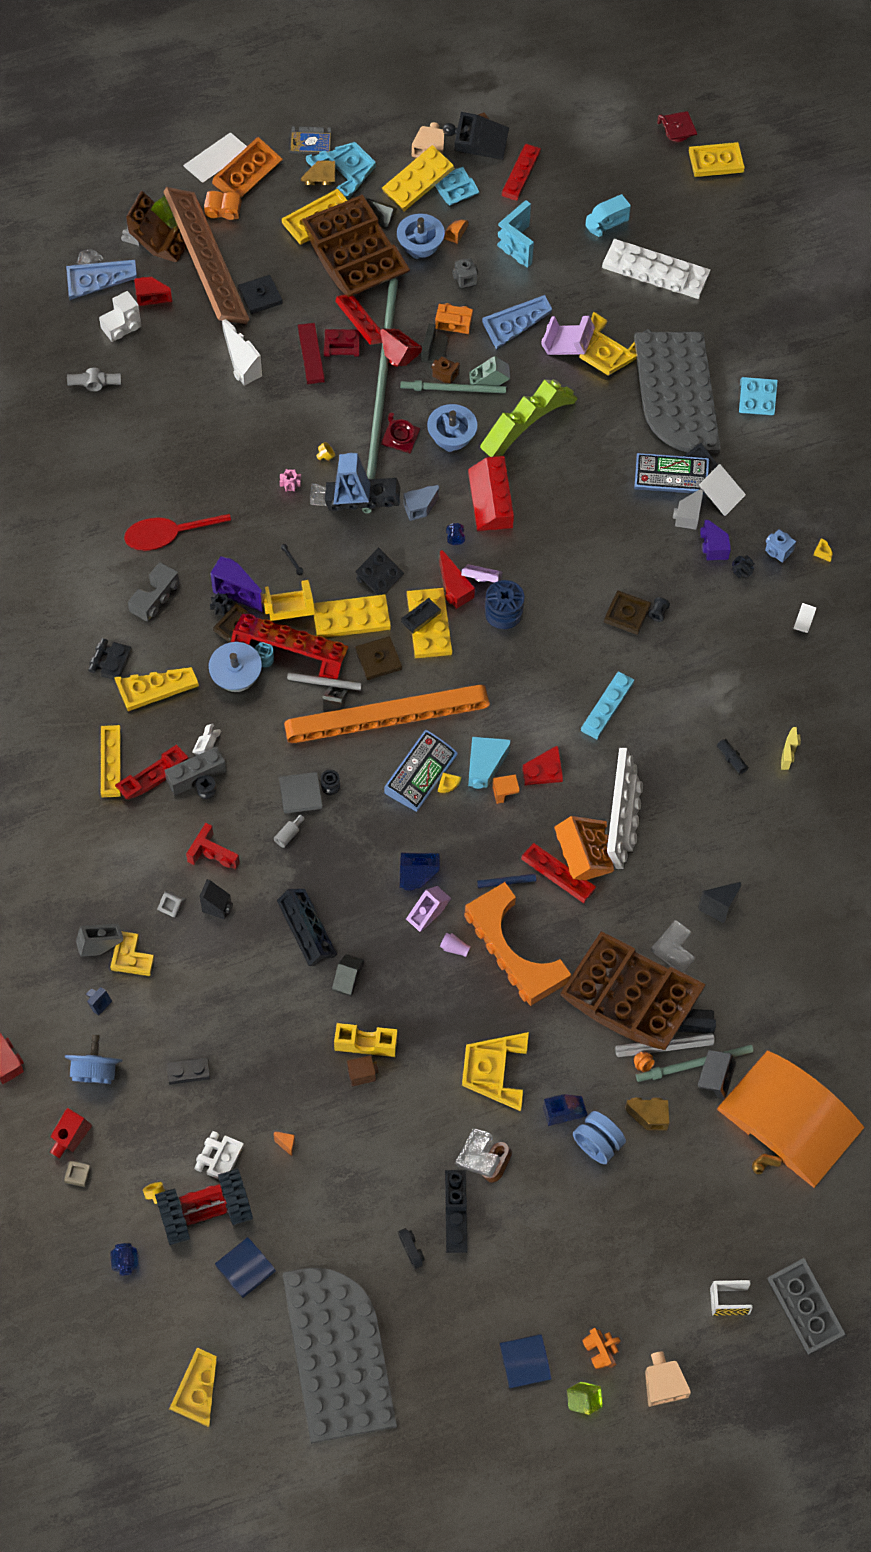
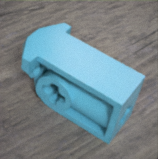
[586,194,631,237]

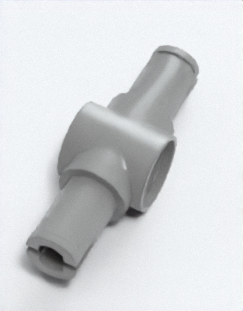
[67,368,121,391]

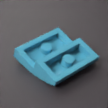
[435,167,479,206]

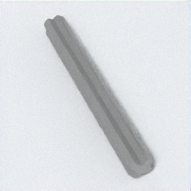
[615,1033,715,1057]

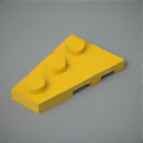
[169,1348,217,1427]

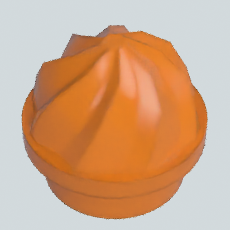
[634,1051,655,1072]

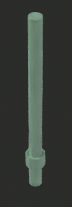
[400,380,506,393]
[636,1045,753,1082]

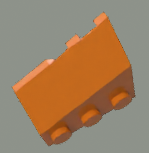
[554,816,614,880]

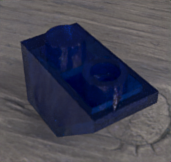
[543,1094,588,1126]

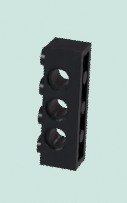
[325,477,401,511]

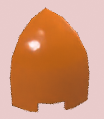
[444,219,469,244]

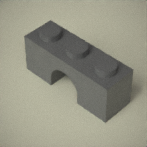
[128,562,180,622]
[164,747,226,796]

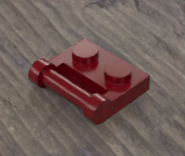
[324,329,360,357]

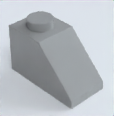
[673,490,703,530]

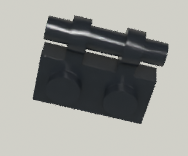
[88,638,132,680]

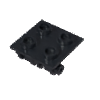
[355,547,404,595]

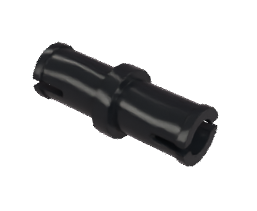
[717,739,749,775]

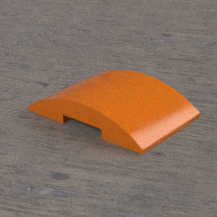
[717,1050,864,1188]

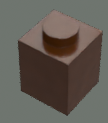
[347,1056,379,1087]

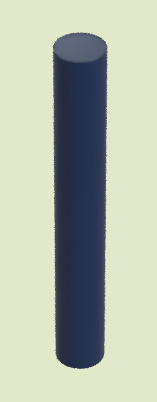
[477,874,536,888]

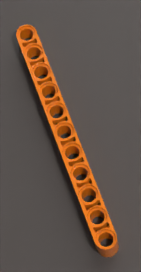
[284,685,490,743]

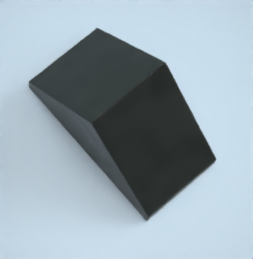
[323,686,348,712]
[332,954,364,996]

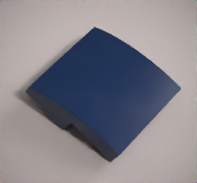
[215,1237,276,1298]
[499,1334,552,1388]

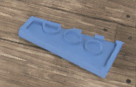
[66,260,137,300]
[482,295,552,350]

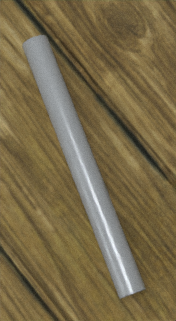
[287,673,362,691]

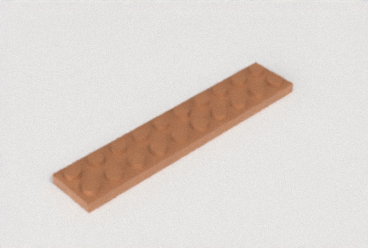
[164,187,250,324]

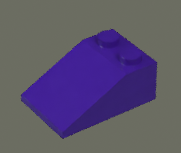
[210,556,264,612]

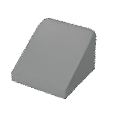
[157,891,185,918]

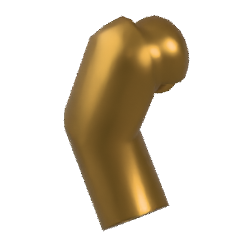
[752,1154,781,1174]

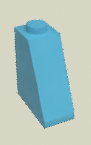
[468,737,510,789]

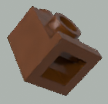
[431,357,460,384]

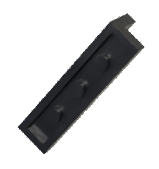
[277,889,337,966]

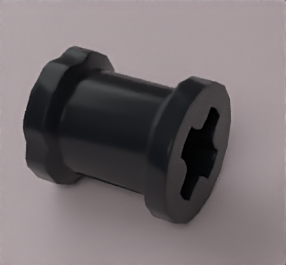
[648,597,670,622]

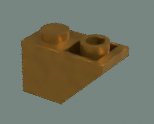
[301,161,335,185]
[625,1097,669,1130]

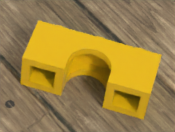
[334,1023,397,1057]

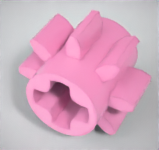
[280,469,301,492]

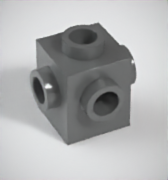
[452,258,478,288]

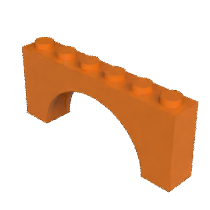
[464,882,571,1006]

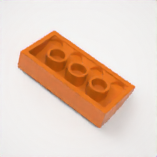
[212,137,283,198]

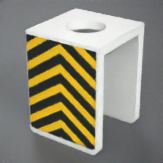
[710,1280,753,1316]

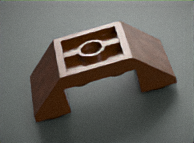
[126,191,186,262]

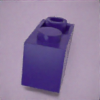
[700,520,731,560]

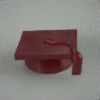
[657,111,697,142]
[381,412,421,454]

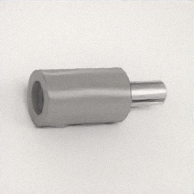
[273,815,304,848]

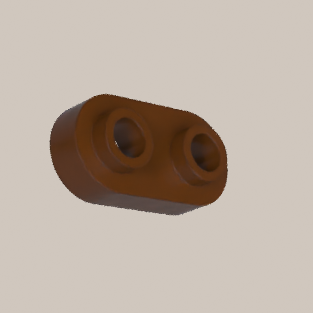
[481,1142,512,1183]

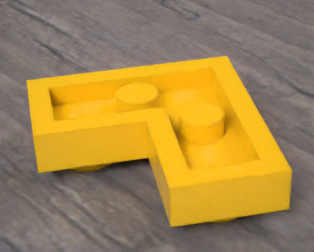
[110,931,154,976]

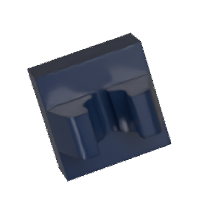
[86,987,112,1016]

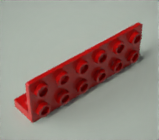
[231,614,349,680]

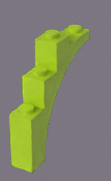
[480,379,578,457]

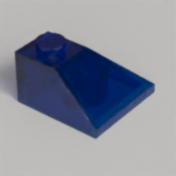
[400,853,440,891]

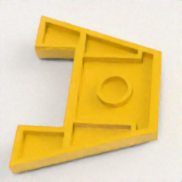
[579,312,637,376]
[462,1032,529,1111]

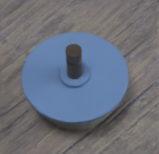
[209,642,262,692]

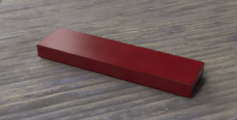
[297,323,325,384]

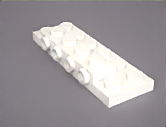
[602,239,710,299]
[607,748,643,869]

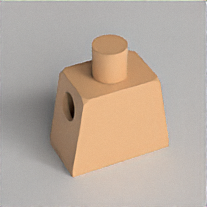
[412,122,444,157]
[645,1351,691,1407]

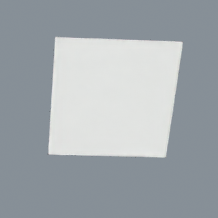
[699,464,746,516]

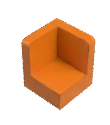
[492,774,519,804]

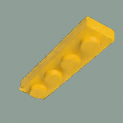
[101,725,121,798]

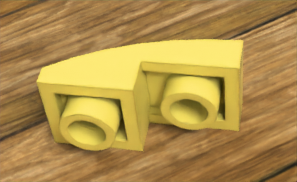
[781,727,801,770]

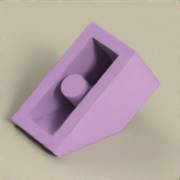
[406,886,451,932]

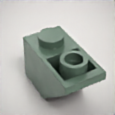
[469,356,510,386]

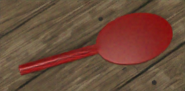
[124,514,231,551]

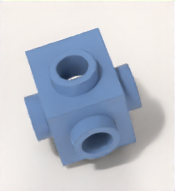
[765,529,796,563]

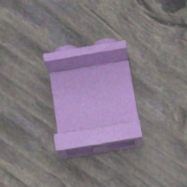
[542,316,595,355]

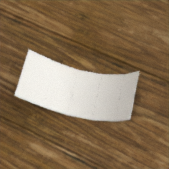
[793,603,816,633]

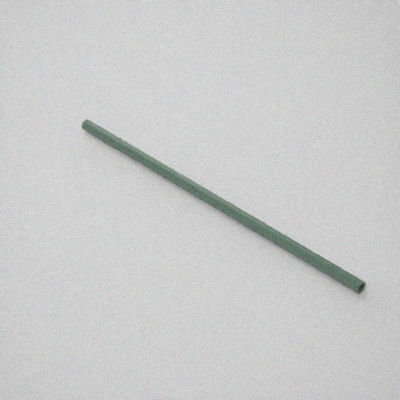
[362,278,398,513]

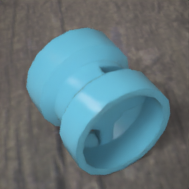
[255,642,274,667]

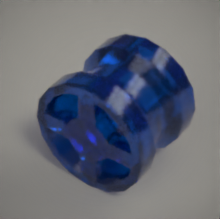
[446,523,465,545]

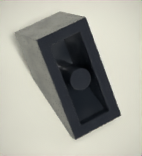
[199,879,233,919]

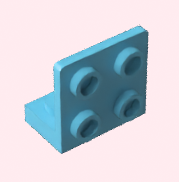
[739,377,778,415]

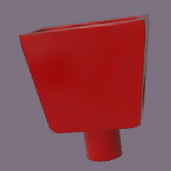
[50,1108,92,1159]

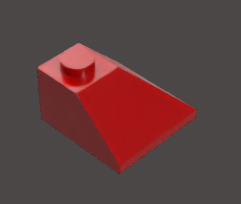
[380,328,422,367]

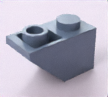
[403,485,439,521]

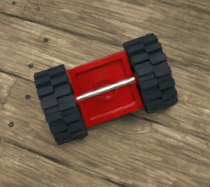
[155,1168,253,1245]

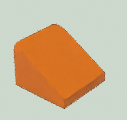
[274,1132,295,1156]

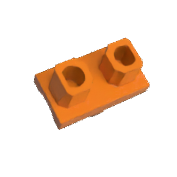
[582,1328,621,1369]

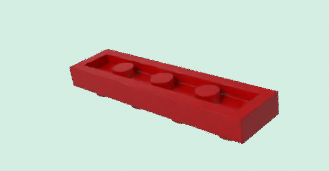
[502,143,541,201]
[335,295,382,345]
[521,843,596,903]

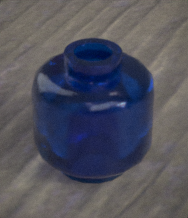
[110,1243,139,1276]

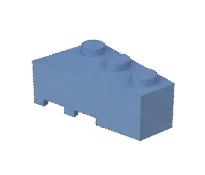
[334,453,370,504]

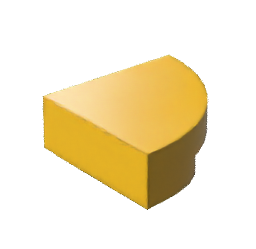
[814,538,833,562]
[438,773,461,793]

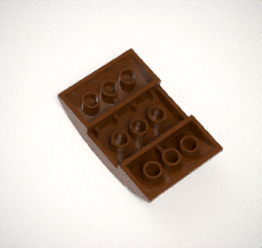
[302,194,410,297]
[560,931,706,1050]

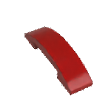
[115,744,188,800]

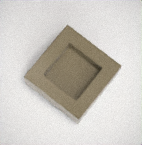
[64,1161,91,1187]

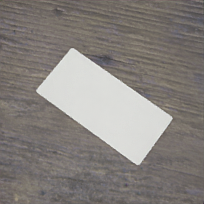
[183,133,247,182]

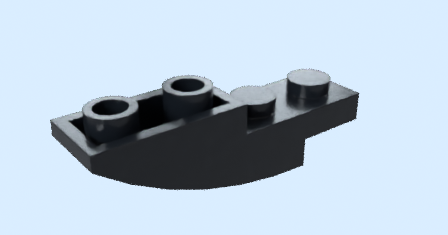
[445,1170,468,1253]

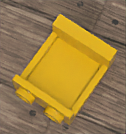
[263,580,315,621]

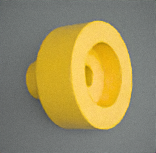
[316,442,335,461]
[143,1182,165,1204]

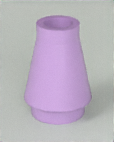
[440,933,471,957]

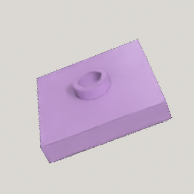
[461,564,503,582]

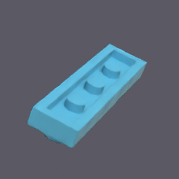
[581,671,634,739]

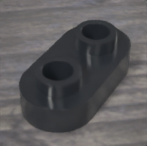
[398,1228,425,1269]

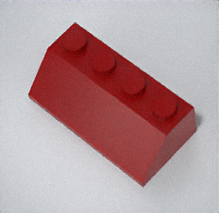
[468,456,514,531]

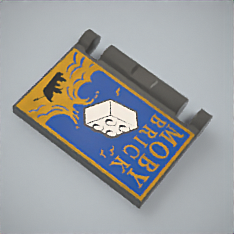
[290,126,332,154]

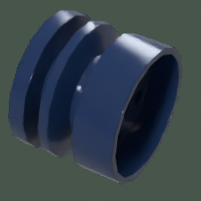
[485,580,525,629]

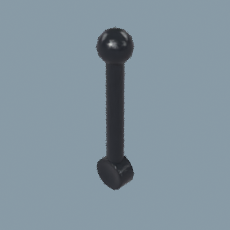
[281,544,303,575]

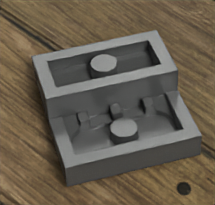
[279,772,322,814]

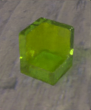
[151,195,174,223]
[567,1382,603,1415]

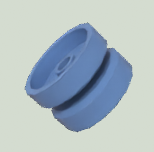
[573,1111,626,1164]

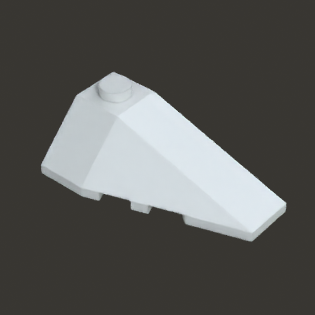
[222,319,262,386]

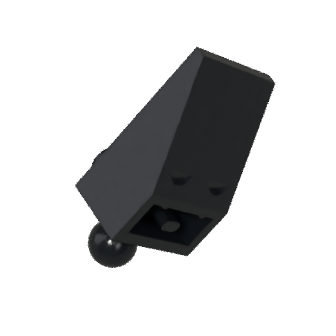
[443,112,509,160]

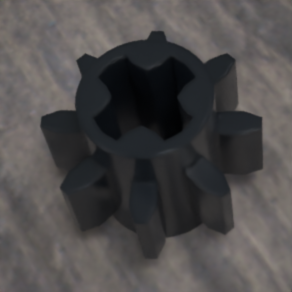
[731,555,755,578]
[210,592,233,616]

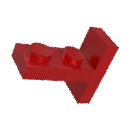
[186,823,240,869]

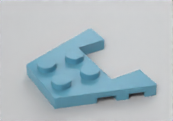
[306,142,376,200]

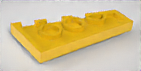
[114,667,199,711]

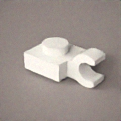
[192,724,221,756]

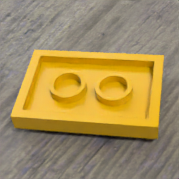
[689,142,744,177]

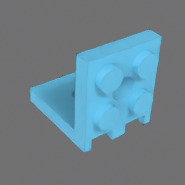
[497,200,534,268]

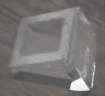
[77,249,103,265]
[310,483,327,506]

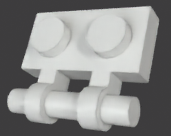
[194,1131,244,1179]

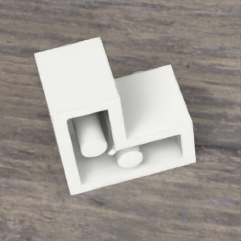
[99,291,141,342]

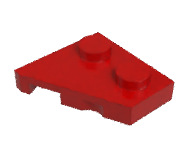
[522,746,563,785]

